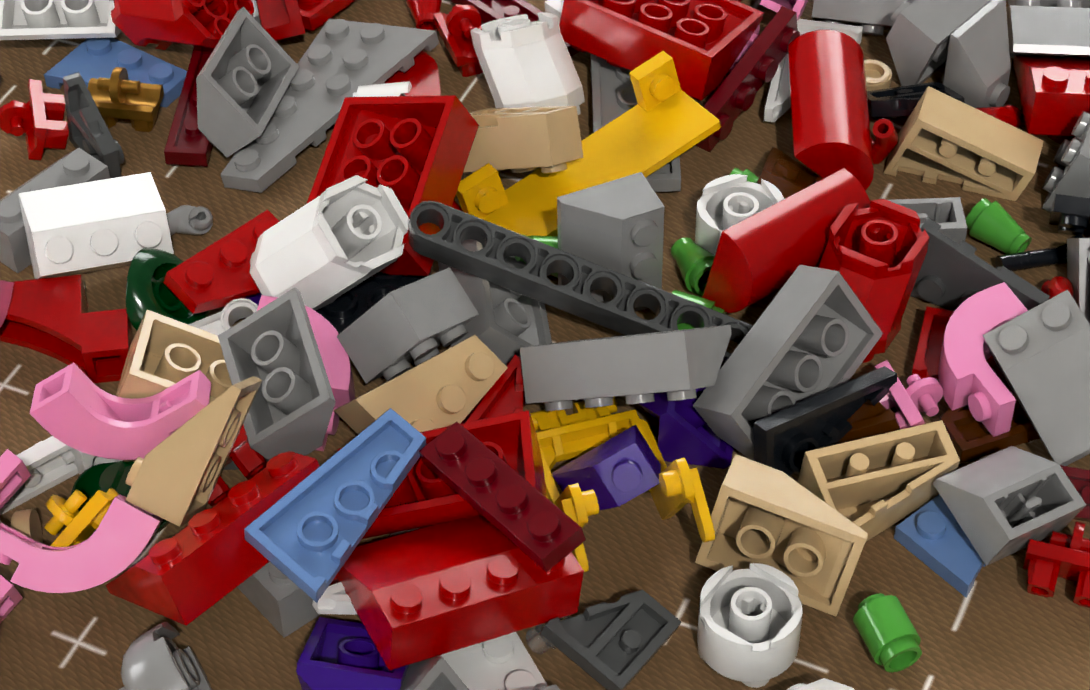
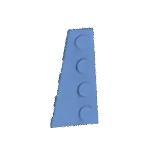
[244,408,426,603]

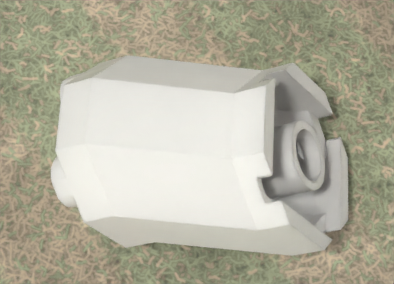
[470,12,585,115]
[249,175,410,311]

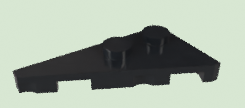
[754,366,897,477]

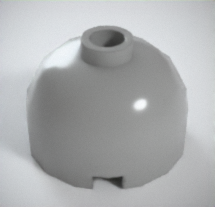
[119,622,212,690]

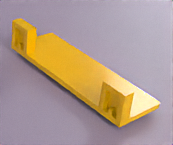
[456,51,721,236]

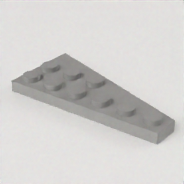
[220,19,439,193]

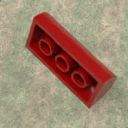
[788,30,874,191]
[702,168,871,313]
[338,410,546,539]

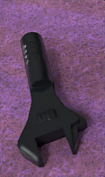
[995,234,1090,271]

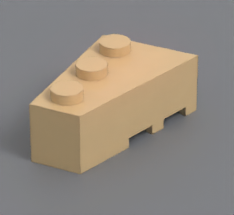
[883,86,1044,201]
[463,106,584,173]
[333,335,508,435]
[798,420,960,542]

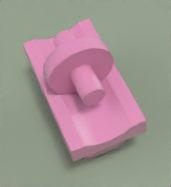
[875,360,943,430]

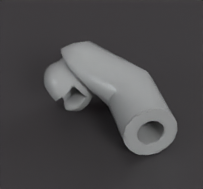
[166,205,213,236]

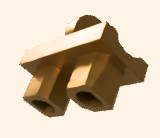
[88,67,164,132]

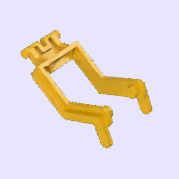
[530,396,715,572]

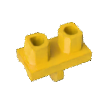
[44,488,119,547]

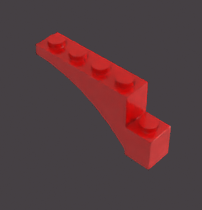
[0,275,133,384]

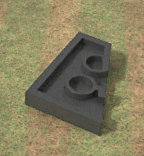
[910,217,1050,311]

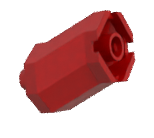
[109,0,254,50]
[818,199,929,363]

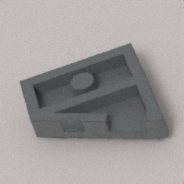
[63,72,124,178]
[541,589,681,690]

